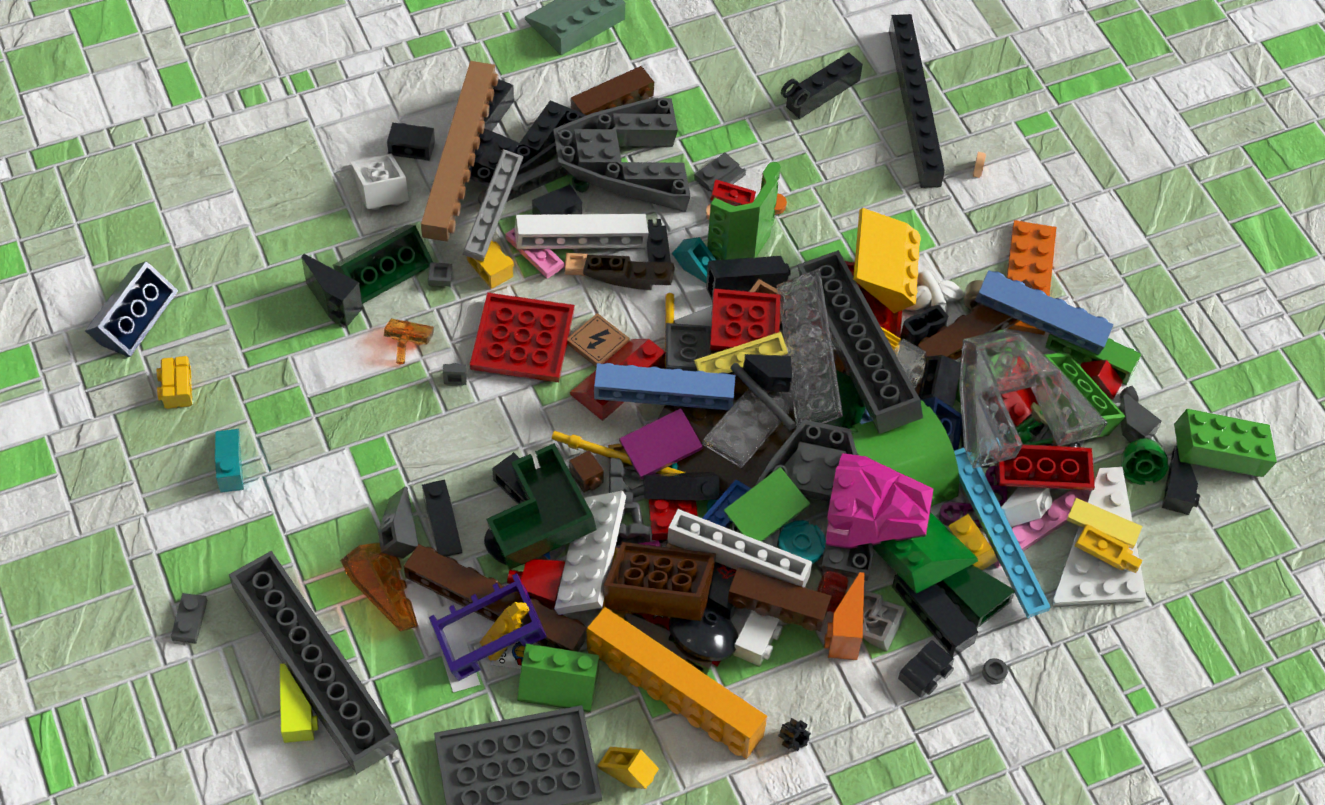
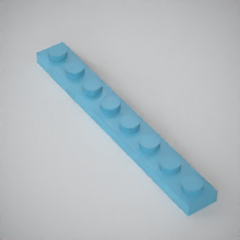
[954,446,1051,618]

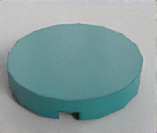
[778,520,826,564]

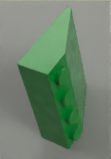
[873,512,978,594]

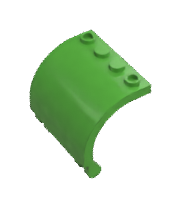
[850,400,959,507]

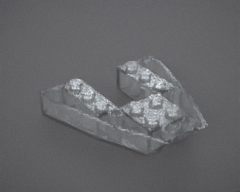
[959,329,1108,469]

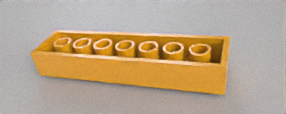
[587,607,767,759]

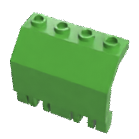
[707,162,781,260]

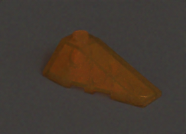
[340,542,418,631]

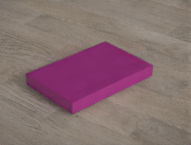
[619,408,703,480]

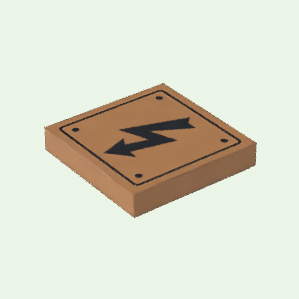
[567,313,630,367]

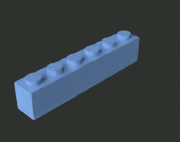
[975,270,1114,355]
[594,363,735,411]

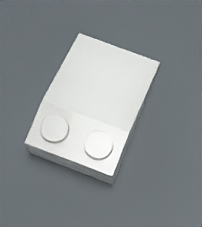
[350,153,409,210]

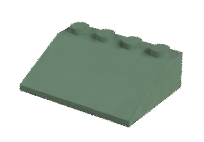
[525,0,625,55]

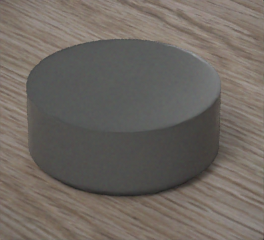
[982,658,1008,684]

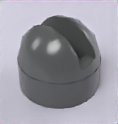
[1119,386,1139,402]

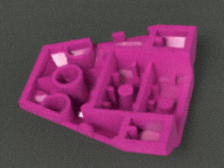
[826,453,934,549]

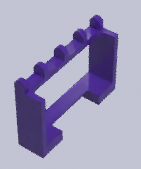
[429,573,547,681]

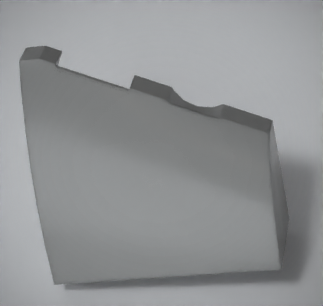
[863,590,907,651]

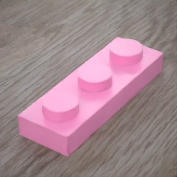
[506,228,564,279]

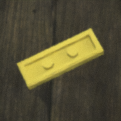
[1066,498,1143,549]

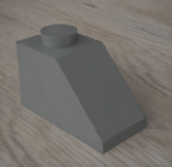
[1118,394,1162,443]

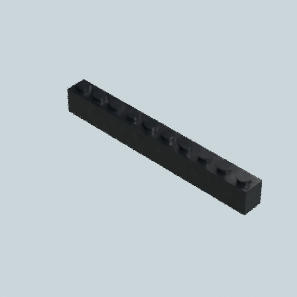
[889,14,945,188]

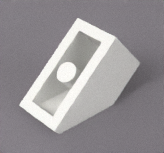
[1001,487,1052,527]

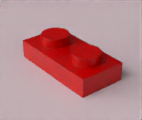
[710,179,756,206]

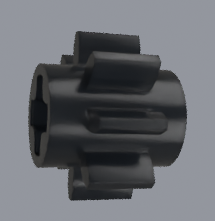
[778,718,811,751]

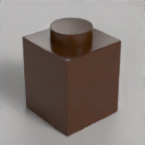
[569,450,604,493]

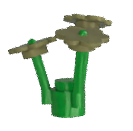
[1008,402,1064,447]

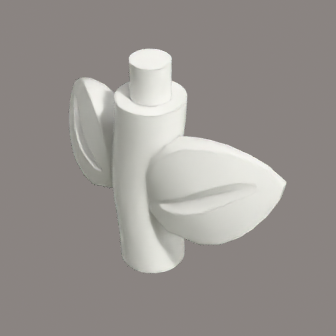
[906,270,964,314]

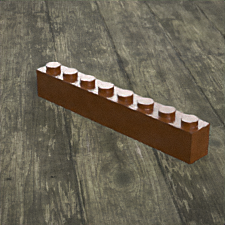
[404,544,587,652]

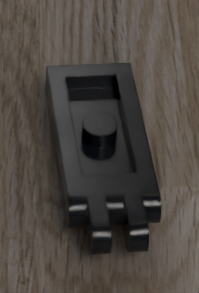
[646,219,671,263]

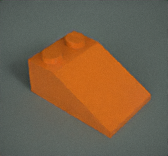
[824,572,864,660]

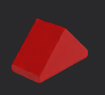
[1080,360,1123,400]

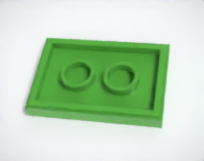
[724,467,810,542]

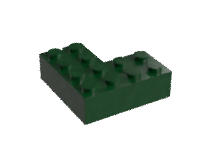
[486,443,597,570]

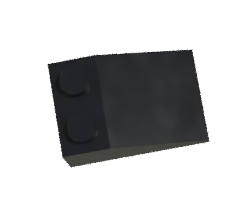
[301,254,363,327]

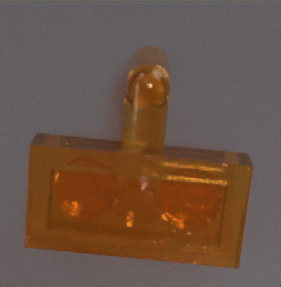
[384,318,434,365]

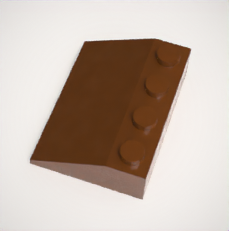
[604,542,716,621]

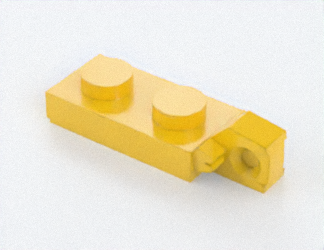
[1075,524,1143,573]
[480,602,530,661]

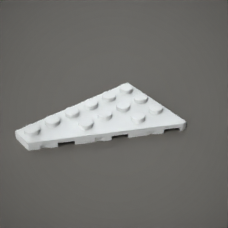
[1052,467,1146,606]

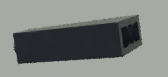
[706,256,791,300]

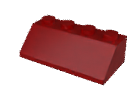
[570,339,666,421]
[994,443,1095,490]

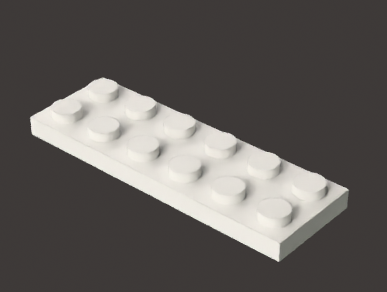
[554,491,626,615]

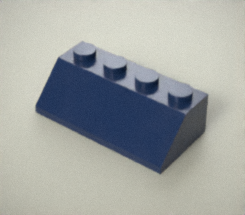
[85,261,178,357]

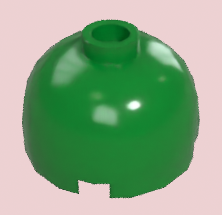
[1121,438,1168,485]

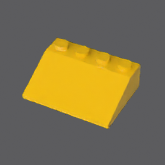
[853,208,921,313]

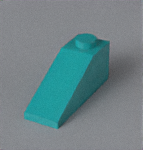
[215,429,244,493]

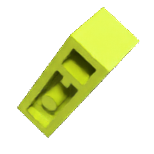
[280,663,319,743]

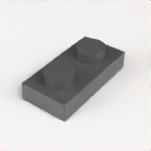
[171,593,208,643]

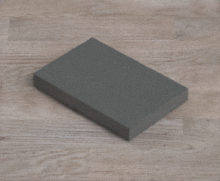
[665,323,711,372]

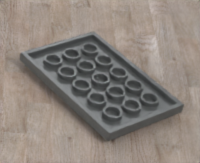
[434,705,602,805]

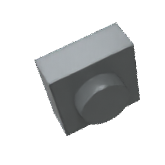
[428,262,453,287]
[443,363,467,385]

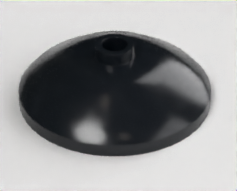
[669,605,739,661]

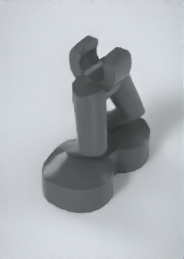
[609,458,644,498]
[616,492,650,546]

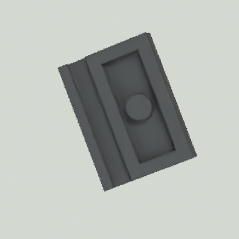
[694,152,746,192]

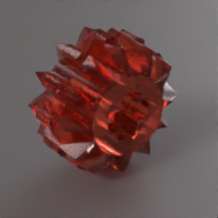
[816,570,848,613]

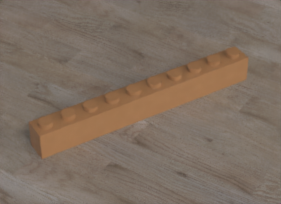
[421,61,499,242]

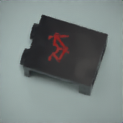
[706,562,736,620]

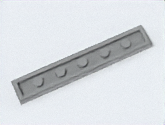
[462,149,523,262]

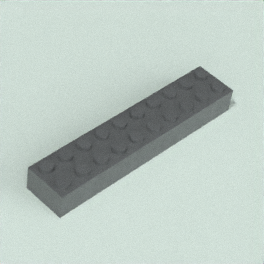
[797,250,923,434]
[229,551,400,775]

